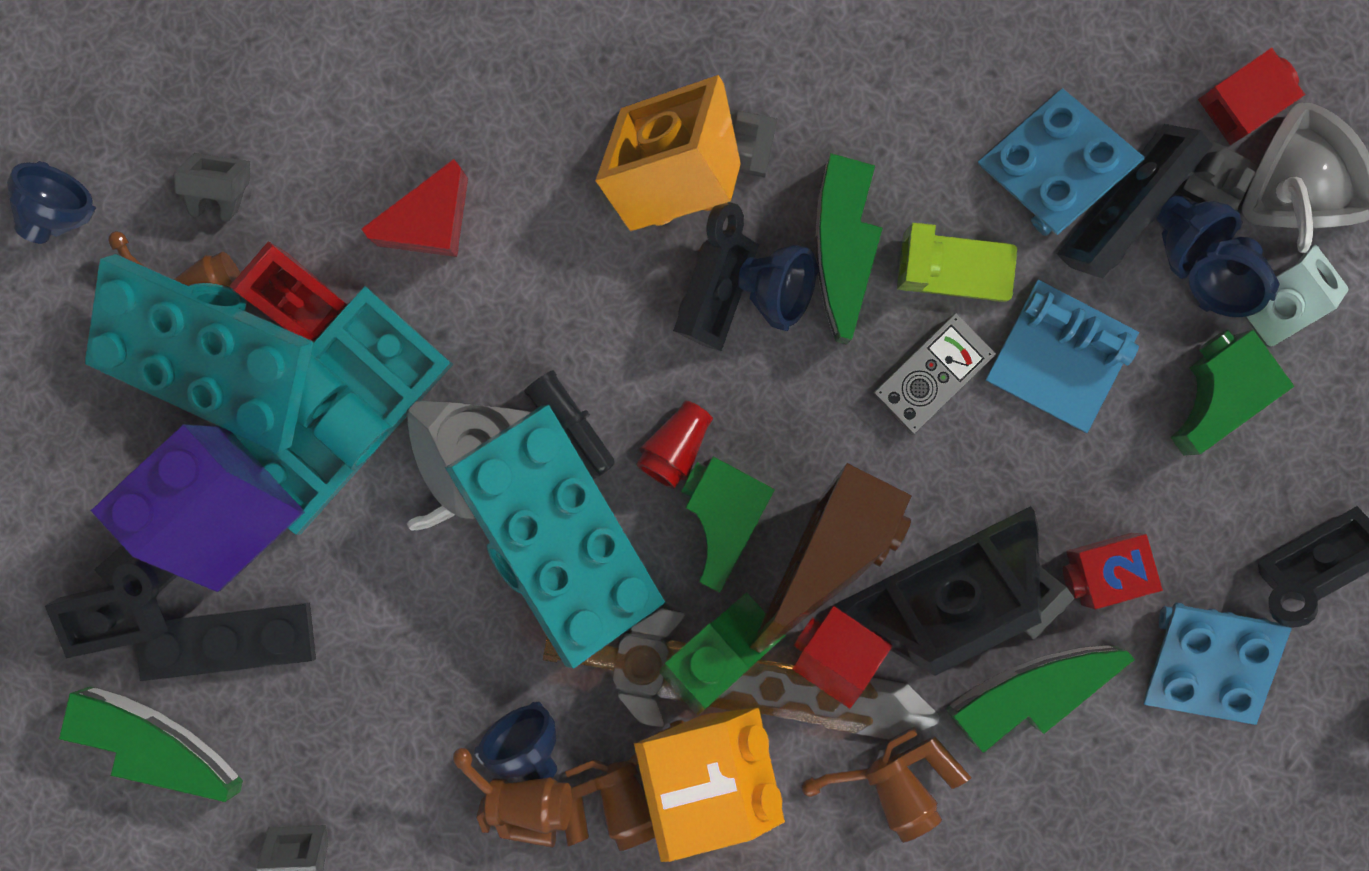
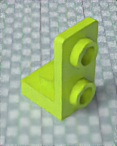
[897,222,1017,302]

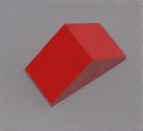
[361,159,468,257]
[230,241,348,343]

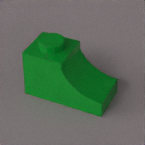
[1170,330,1295,456]
[681,456,775,593]
[659,592,786,716]

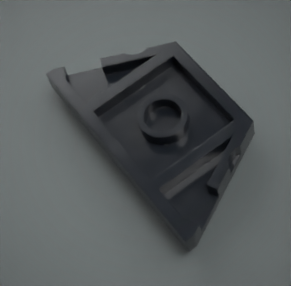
[834,506,1042,676]

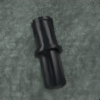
[524,370,615,479]

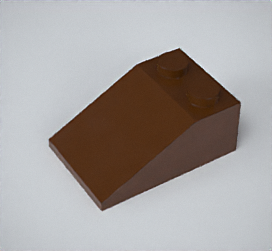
[750,463,912,653]

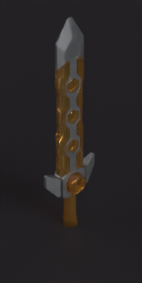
[543,609,939,740]

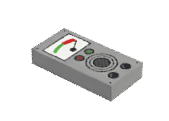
[872,313,996,434]

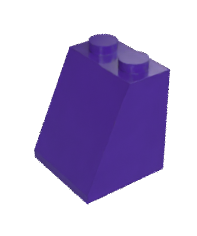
[90,424,305,592]

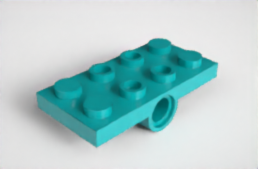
[85,254,313,453]
[233,286,454,535]
[445,405,666,669]

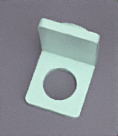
[1247,245,1348,346]

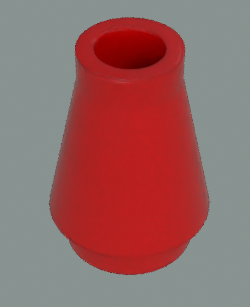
[636,400,713,489]

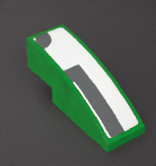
[815,153,883,345]
[945,645,1135,753]
[59,687,243,802]

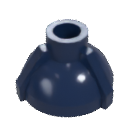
[7,161,97,244]
[1156,195,1243,279]
[1189,237,1280,317]
[739,245,818,331]
[474,702,557,781]

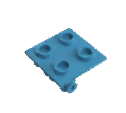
[978,88,1144,236]
[985,280,1139,433]
[1144,602,1292,725]

